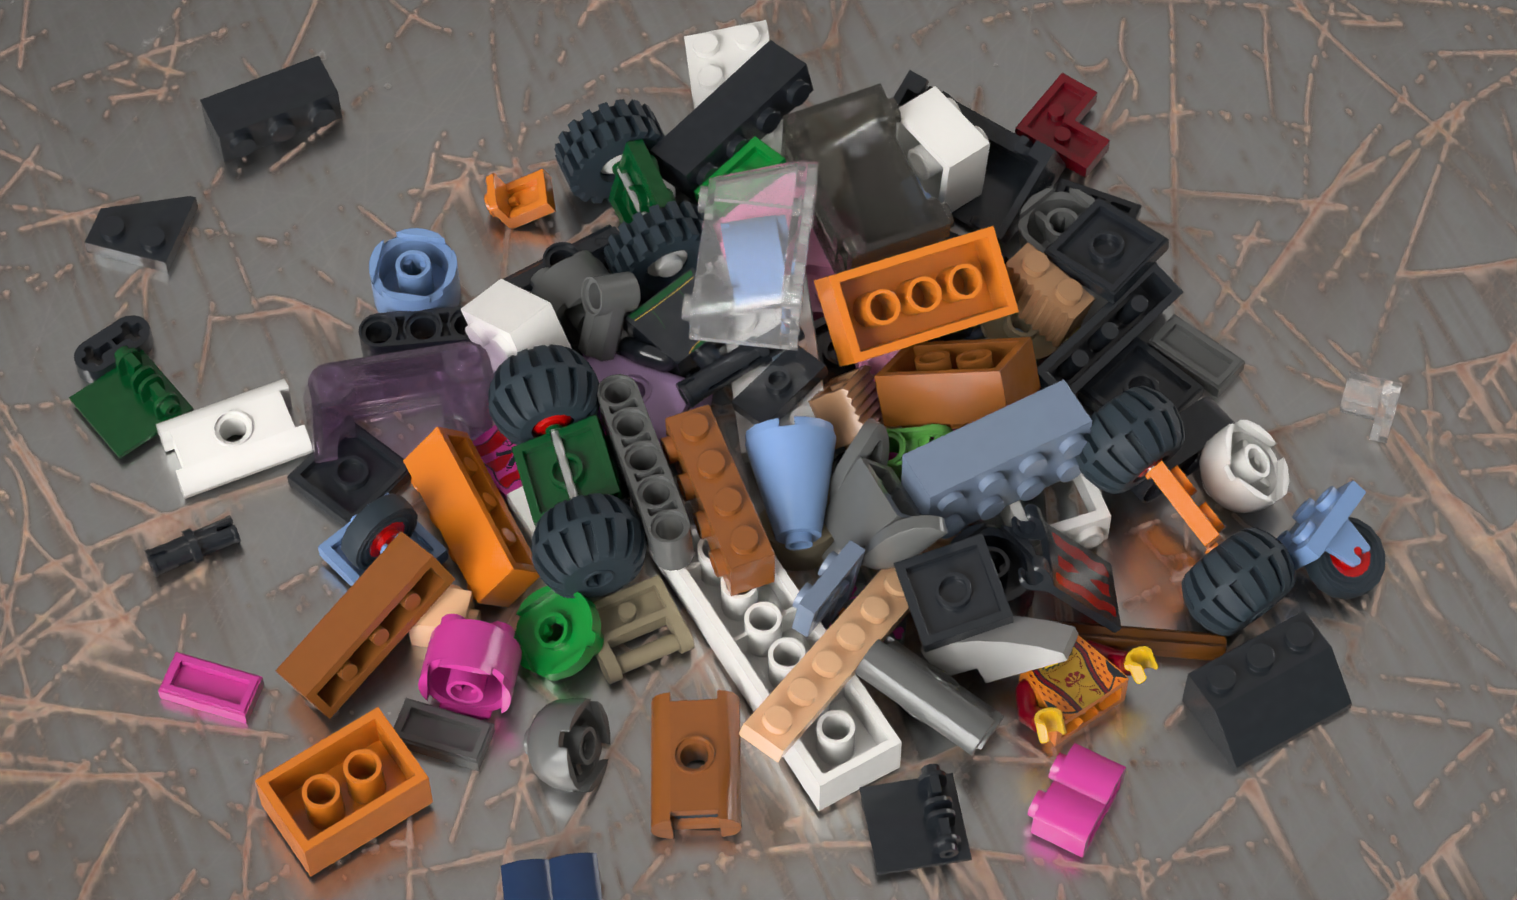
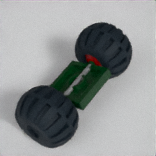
[488,344,647,599]

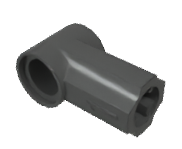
[578,271,640,361]

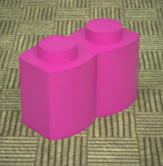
[1027,743,1126,858]

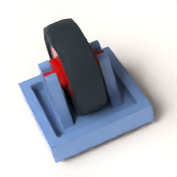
[1277,480,1385,600]
[318,493,449,586]

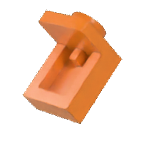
[484,169,556,230]

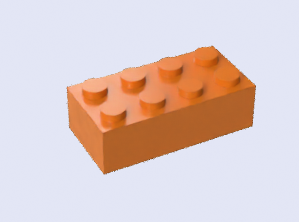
[814,226,1019,366]

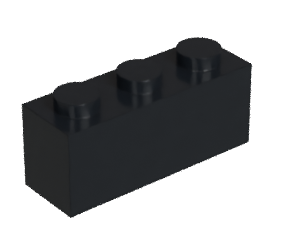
[200,56,342,162]

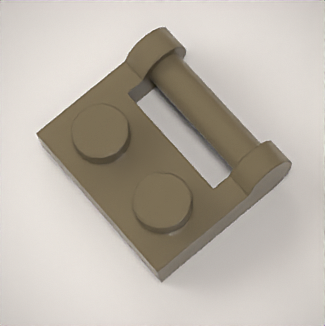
[593,575,695,684]

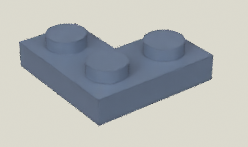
[792,540,865,638]

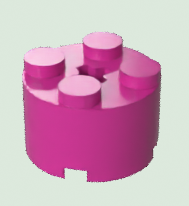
[418,614,522,720]

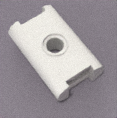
[156,378,313,499]

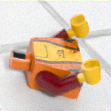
[1015,635,1159,746]

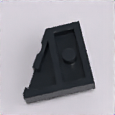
[84,196,198,273]

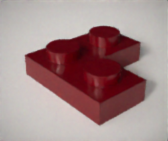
[1015,73,1110,178]

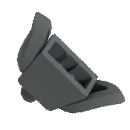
[822,418,948,570]

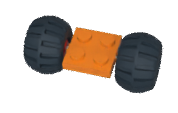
[1075,386,1296,636]

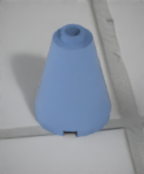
[745,416,836,550]

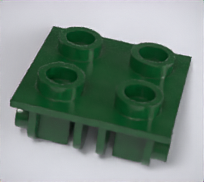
[69,345,194,458]

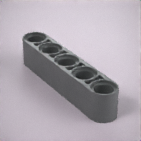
[597,374,694,571]

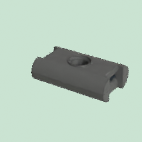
[855,635,1004,755]

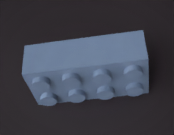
[901,380,1092,539]

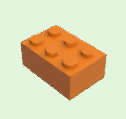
[255,707,433,877]

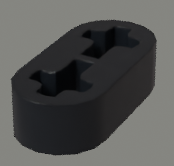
[74,315,153,383]

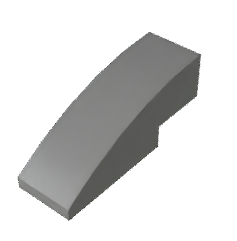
[920,616,1079,683]

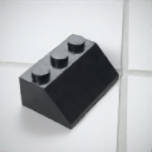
[1182,611,1352,772]

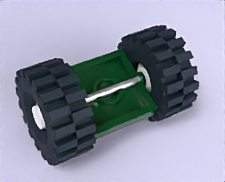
[554,99,722,304]

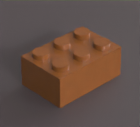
[874,337,1041,429]

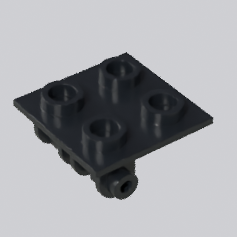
[859,764,972,875]

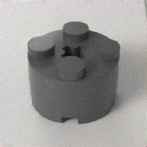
[530,250,631,356]

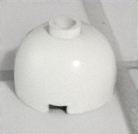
[1199,420,1290,513]

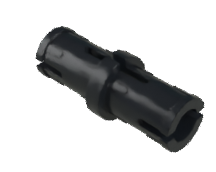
[144,515,241,578]

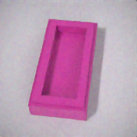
[158,652,264,724]

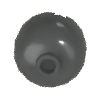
[1018,187,1095,253]
[523,697,611,792]

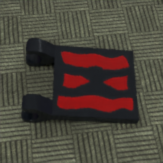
[1011,504,1121,633]

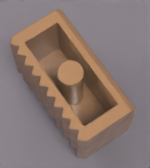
[1005,242,1096,347]
[808,365,883,450]

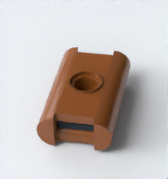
[651,690,742,839]

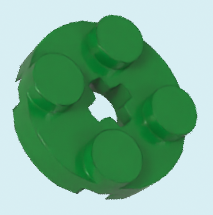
[514,586,604,681]

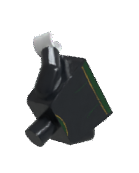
[616,263,733,376]

